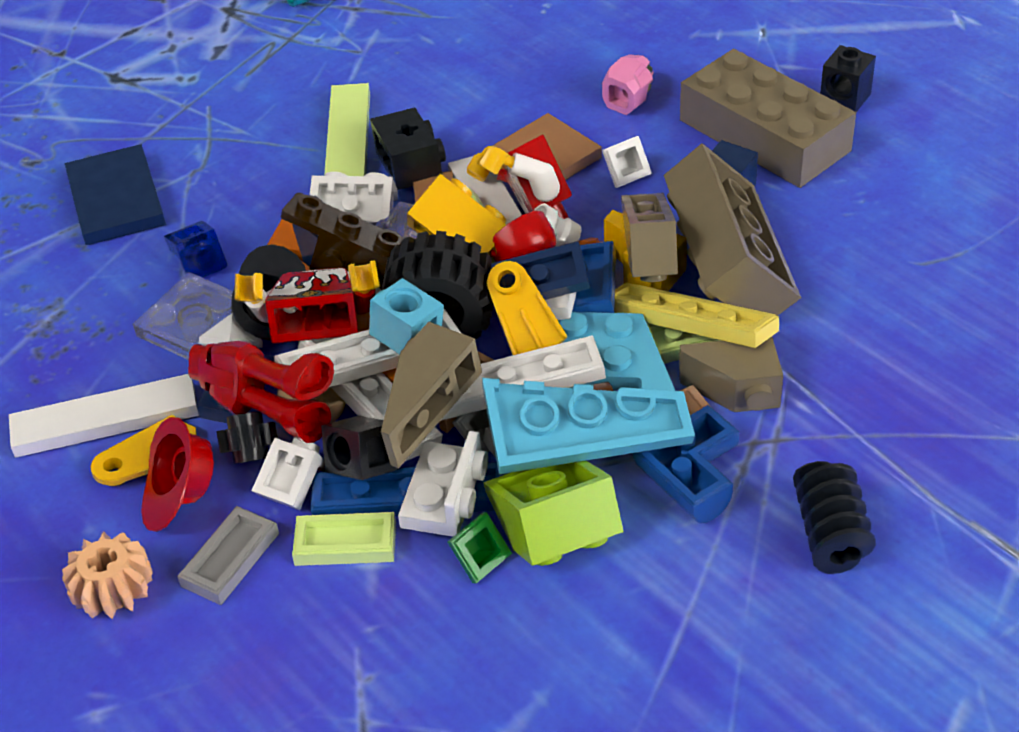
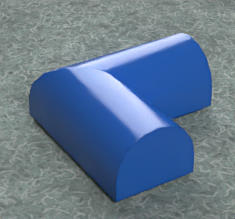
[632,405,739,523]

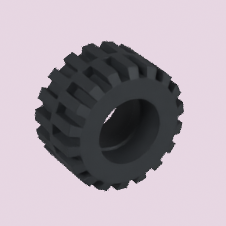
[382,231,493,340]

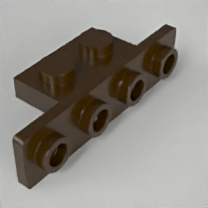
[280,193,405,290]

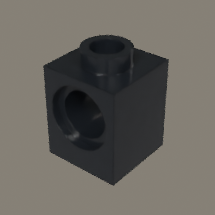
[820,45,876,112]
[321,416,399,480]

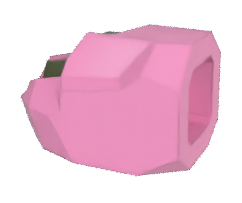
[602,55,654,115]

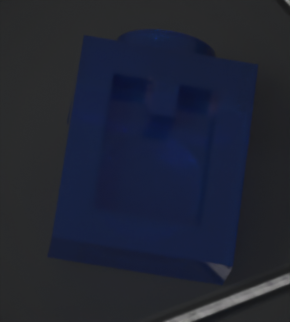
[164,221,227,282]

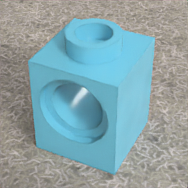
[369,278,444,355]

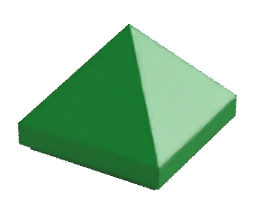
[447,512,512,584]

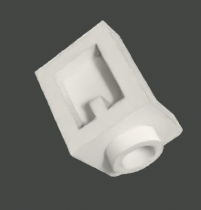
[251,438,325,510]

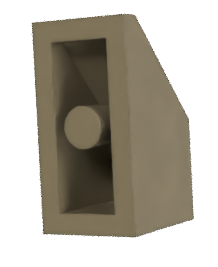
[679,337,783,412]

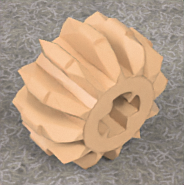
[62,531,153,619]

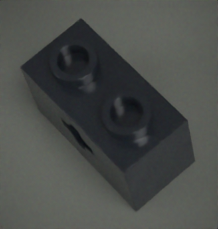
[370,107,446,190]

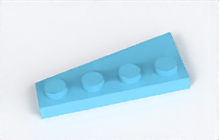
[482,378,695,474]

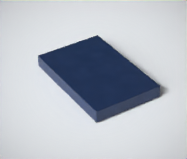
[64,144,166,245]

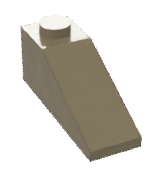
[621,193,678,282]
[381,322,482,468]

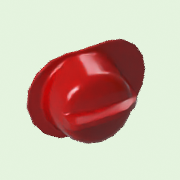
[141,417,214,532]

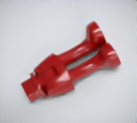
[188,341,334,443]

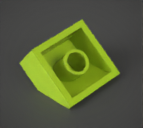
[483,461,624,566]

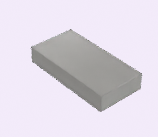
[177,506,279,605]

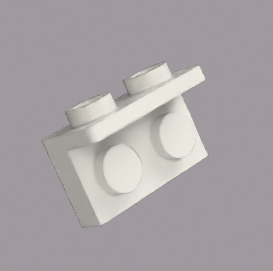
[310,172,398,229]
[398,431,488,537]

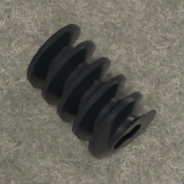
[793,461,876,574]

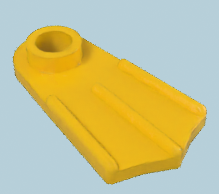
[487,261,568,355]
[91,415,197,486]

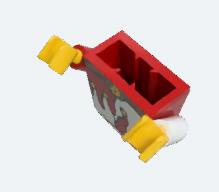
[467,134,572,219]
[234,261,380,343]

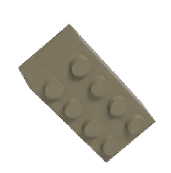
[680,48,856,188]
[664,143,801,316]

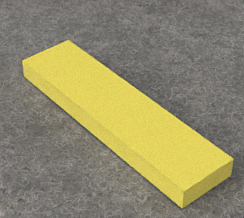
[614,282,779,348]

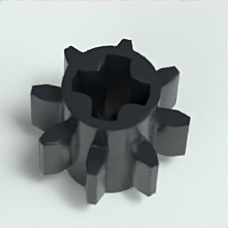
[216,411,278,464]

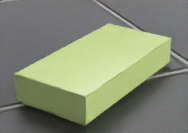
[292,512,396,566]

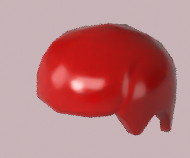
[490,211,556,262]

